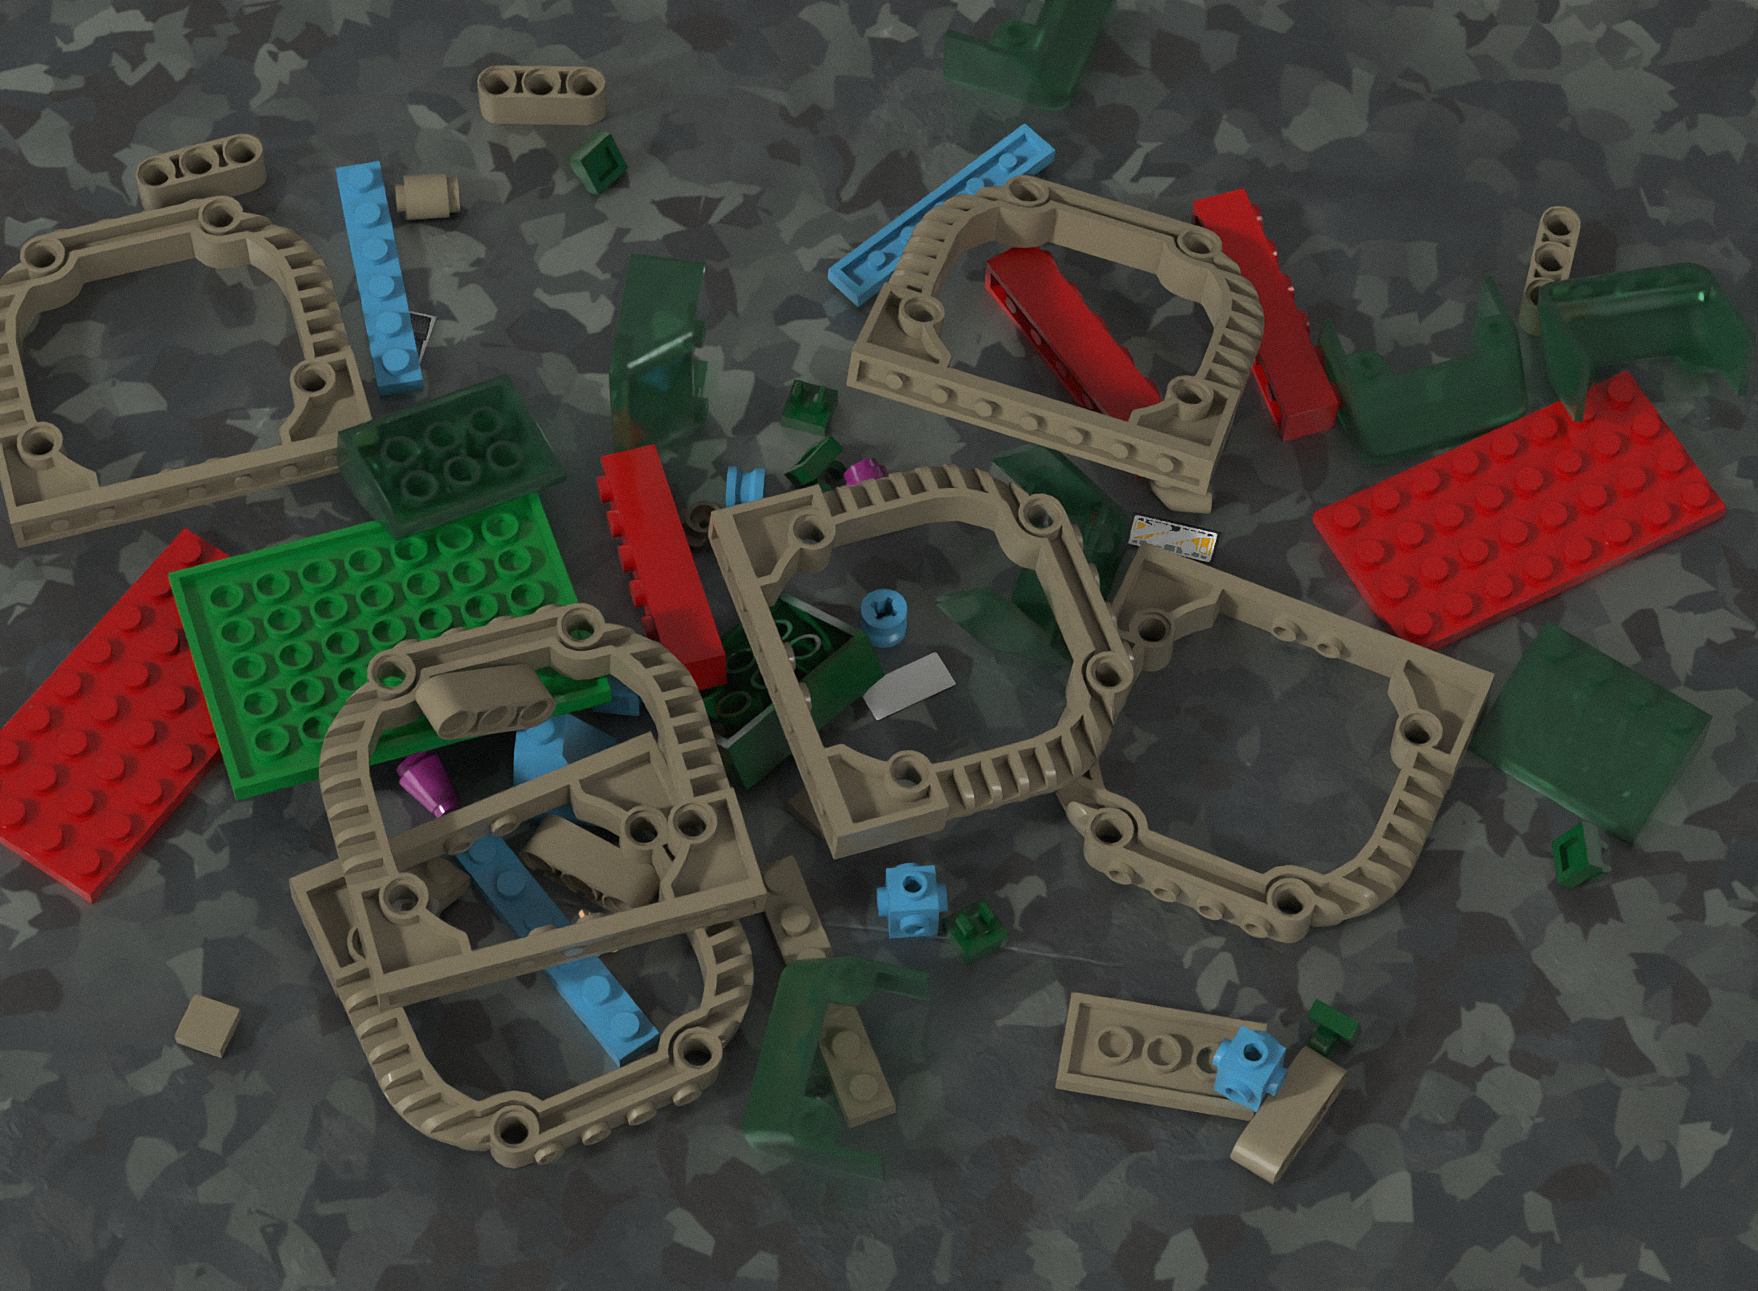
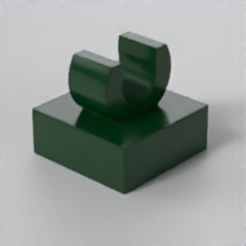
[567,130,628,195]
[781,379,838,437]
[784,436,847,493]
[1552,821,1612,888]
[942,897,1010,966]
[1307,998,1362,1058]

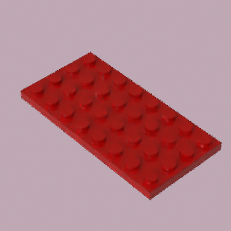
[1312,370,1727,651]
[0,528,231,904]

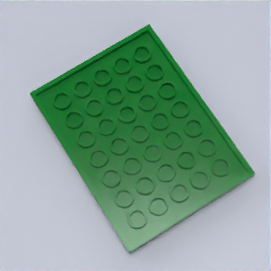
[168,480,612,801]

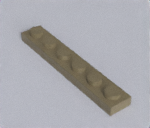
[758,855,896,1128]

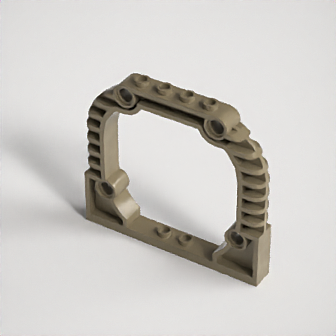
[846,175,1264,496]
[0,195,381,548]
[708,464,1135,860]
[1055,541,1495,943]
[319,603,767,1012]
[289,731,754,1168]

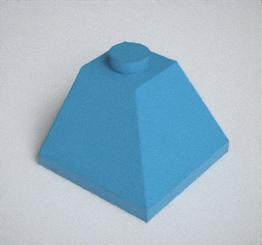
[513,713,617,826]

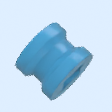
[726,466,766,508]
[860,589,908,648]

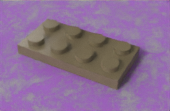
[1055,992,1267,1121]

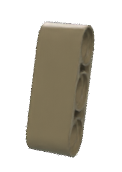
[477,65,607,125]
[135,133,267,210]
[1518,206,1581,336]
[415,663,556,740]
[519,814,660,914]
[1230,1046,1349,1185]

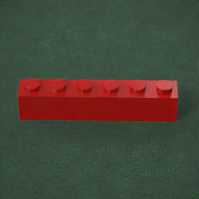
[1191,188,1342,442]
[985,246,1162,479]
[595,444,728,690]

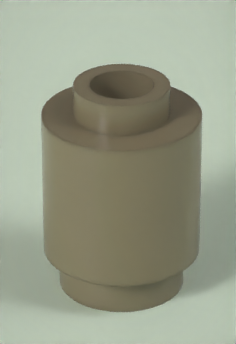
[395,173,460,220]

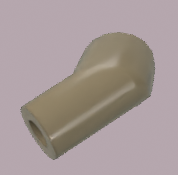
[1150,479,1212,514]

